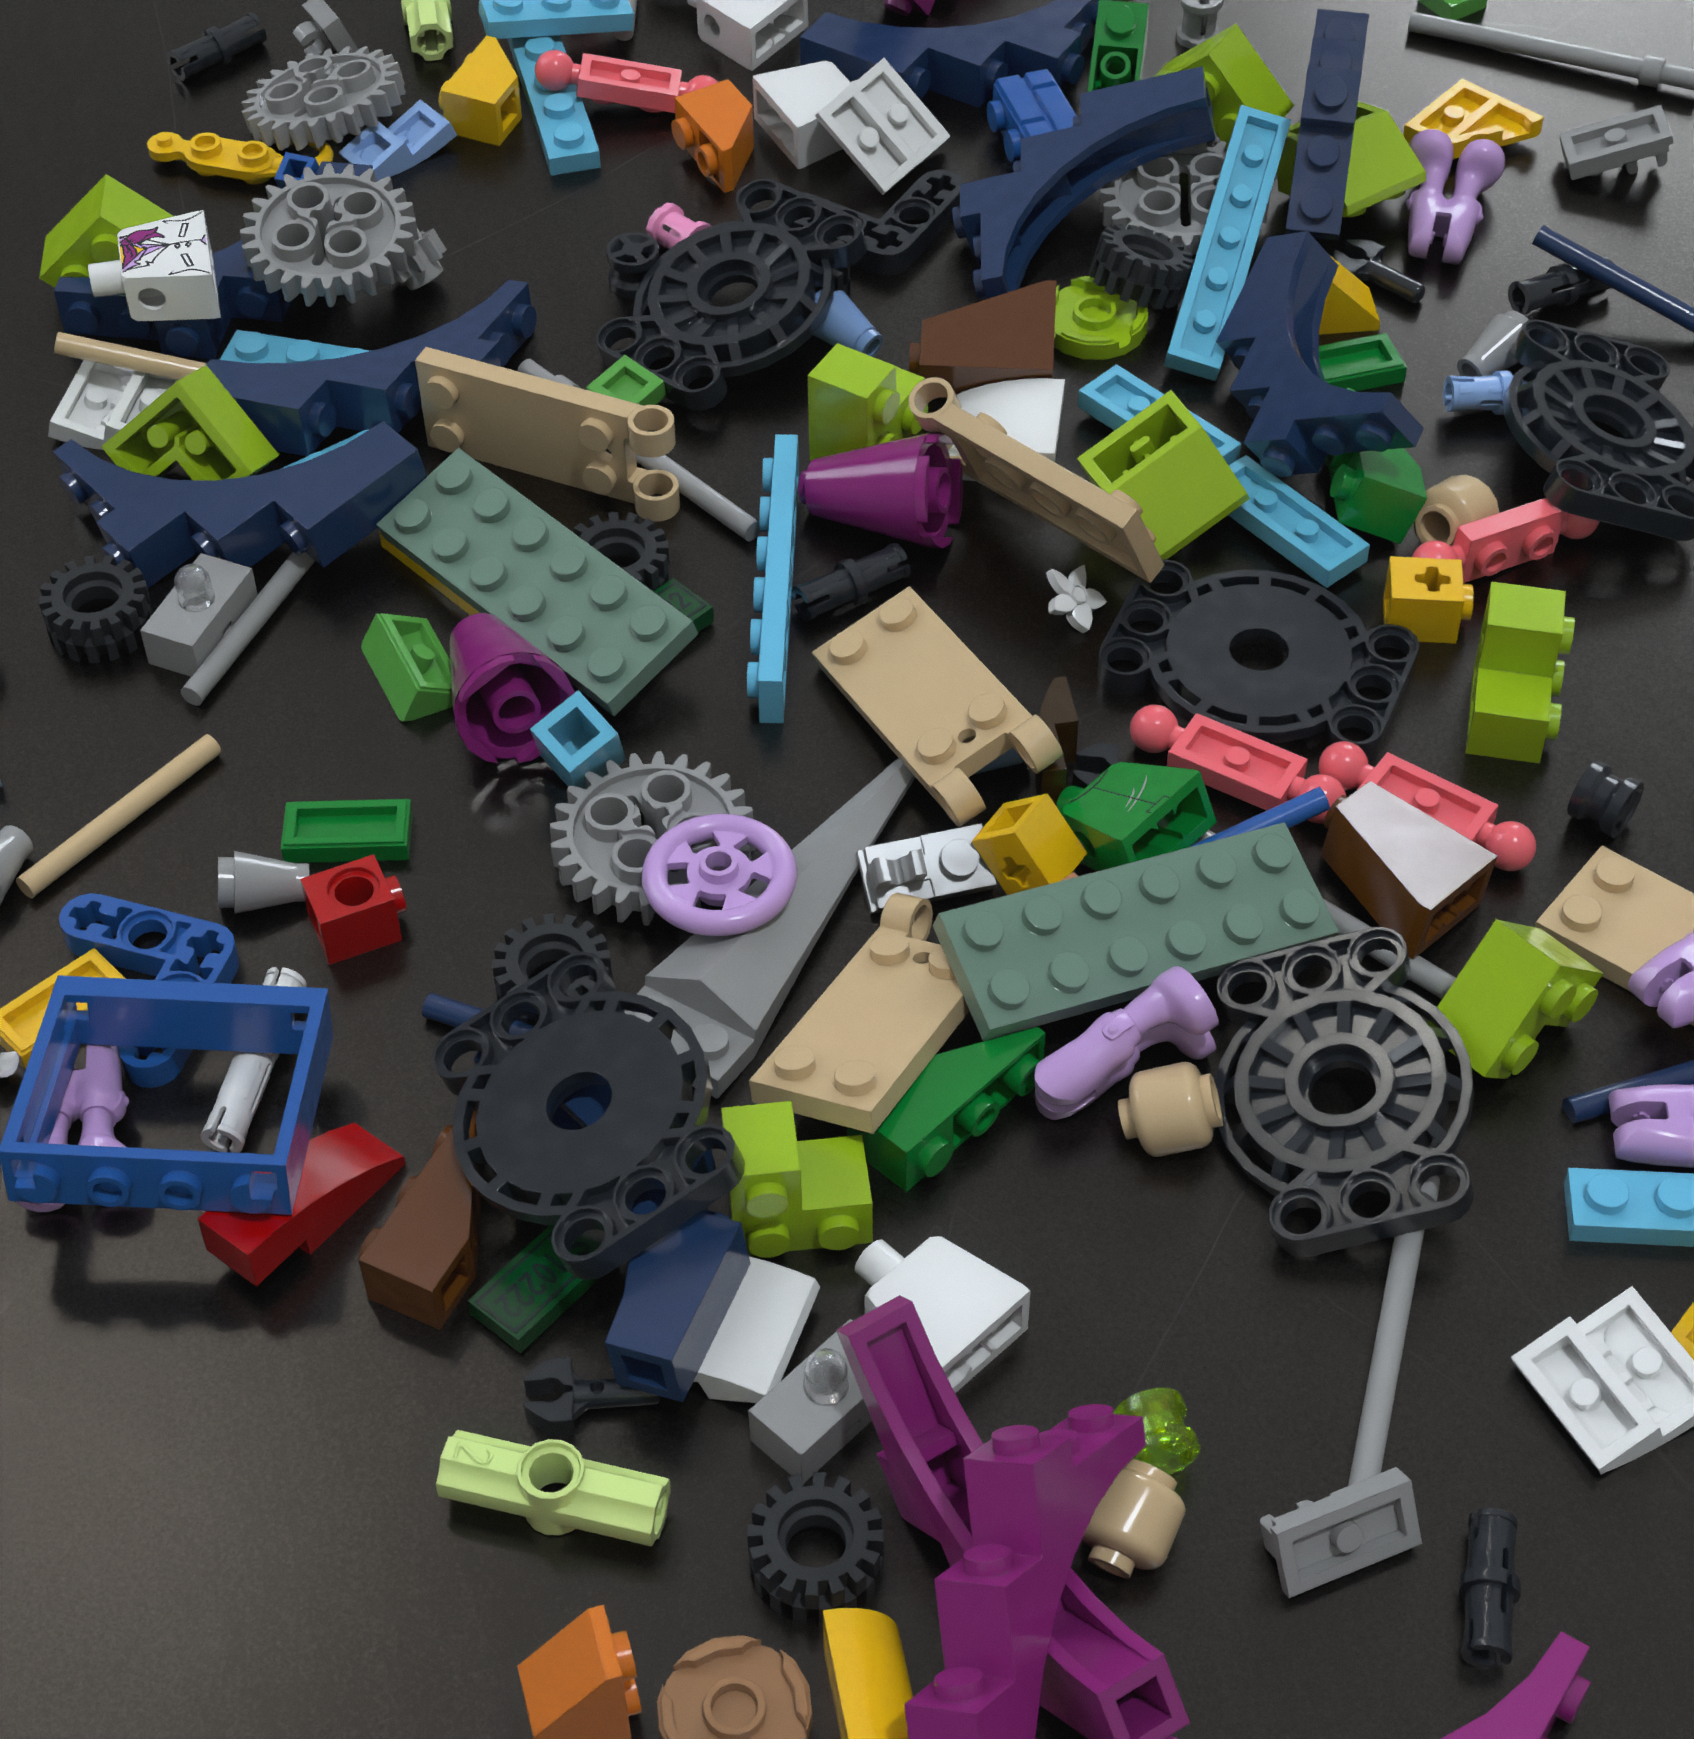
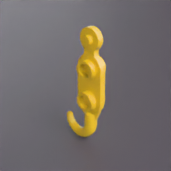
[147,132,334,184]

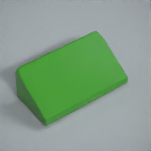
[361,613,453,722]

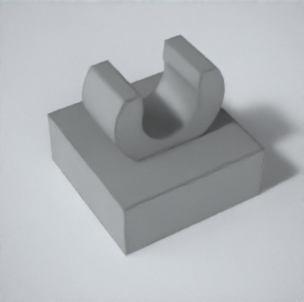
[293,0,359,56]

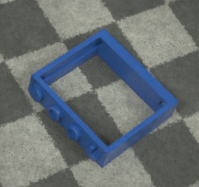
[0,975,333,1215]

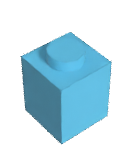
[530,690,626,789]

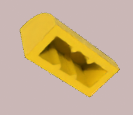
[823,1608,913,1739]

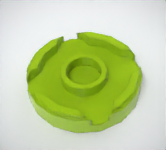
[1054,276,1148,360]

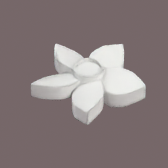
[1046,565,1107,633]

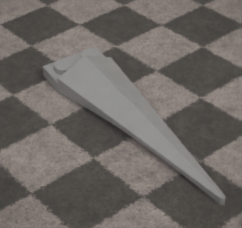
[625,758,916,1099]

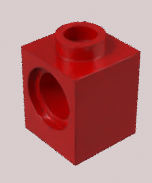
[300,854,407,965]

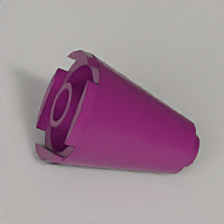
[798,432,963,549]
[450,613,575,763]

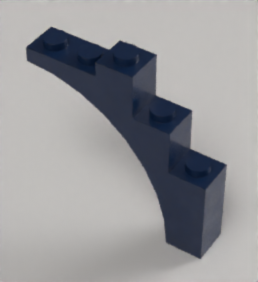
[800,0,1113,108]
[1285,9,1369,241]
[952,66,1215,301]
[54,161,373,359]
[1216,231,1424,477]
[206,280,537,457]
[53,421,427,589]
[474,1051,751,1402]

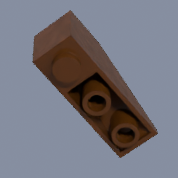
[358,1110,484,1330]

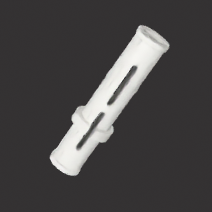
[200,967,307,1153]

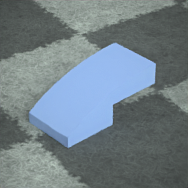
[338,100,457,181]

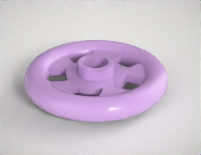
[642,814,797,936]

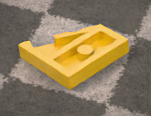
[1403,79,1544,159]

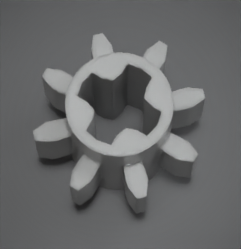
[393,228,447,290]

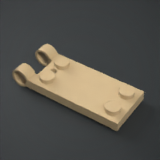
[415,347,680,522]
[909,377,1164,583]
[812,586,1064,827]
[1535,846,1694,1026]
[749,892,970,1134]

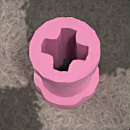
[646,203,712,250]

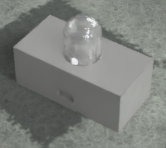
[140,553,258,677]
[748,1319,872,1484]

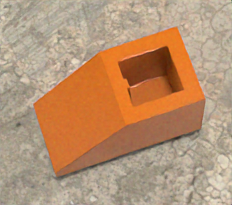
[671,79,754,193]
[517,1604,642,1739]

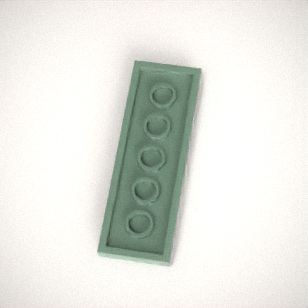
[376,448,698,716]
[933,822,1339,1041]

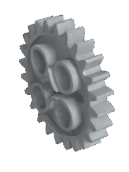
[242,46,406,151]
[1100,141,1270,255]
[240,164,419,307]
[550,751,756,925]

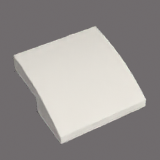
[815,58,950,195]
[48,360,178,450]
[949,378,1065,481]
[693,1256,820,1403]
[1511,1286,1694,1474]

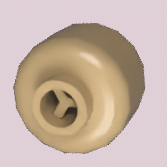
[1413,475,1500,546]
[1118,1062,1223,1157]
[1082,1459,1186,1578]

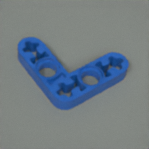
[59,893,240,1088]

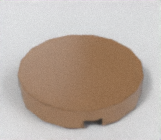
[657,1635,813,1739]

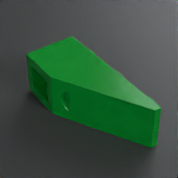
[1087,0,1149,92]
[1324,387,1428,544]
[847,1027,1045,1192]

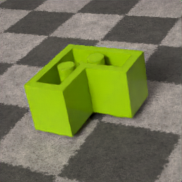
[1154,23,1294,149]
[39,174,174,288]
[808,343,928,462]
[101,365,279,481]
[1465,582,1575,764]
[1426,919,1604,1079]
[721,1101,873,1258]

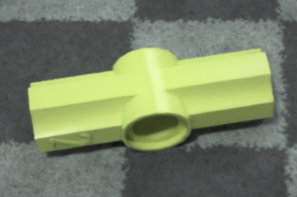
[401,0,453,61]
[436,1430,671,1547]

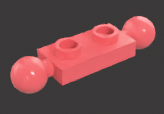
[535,50,718,113]
[1412,498,1600,583]
[1130,705,1346,824]
[1318,741,1536,872]

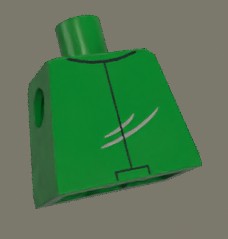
[1056,762,1217,872]

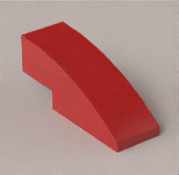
[197,1123,406,1287]

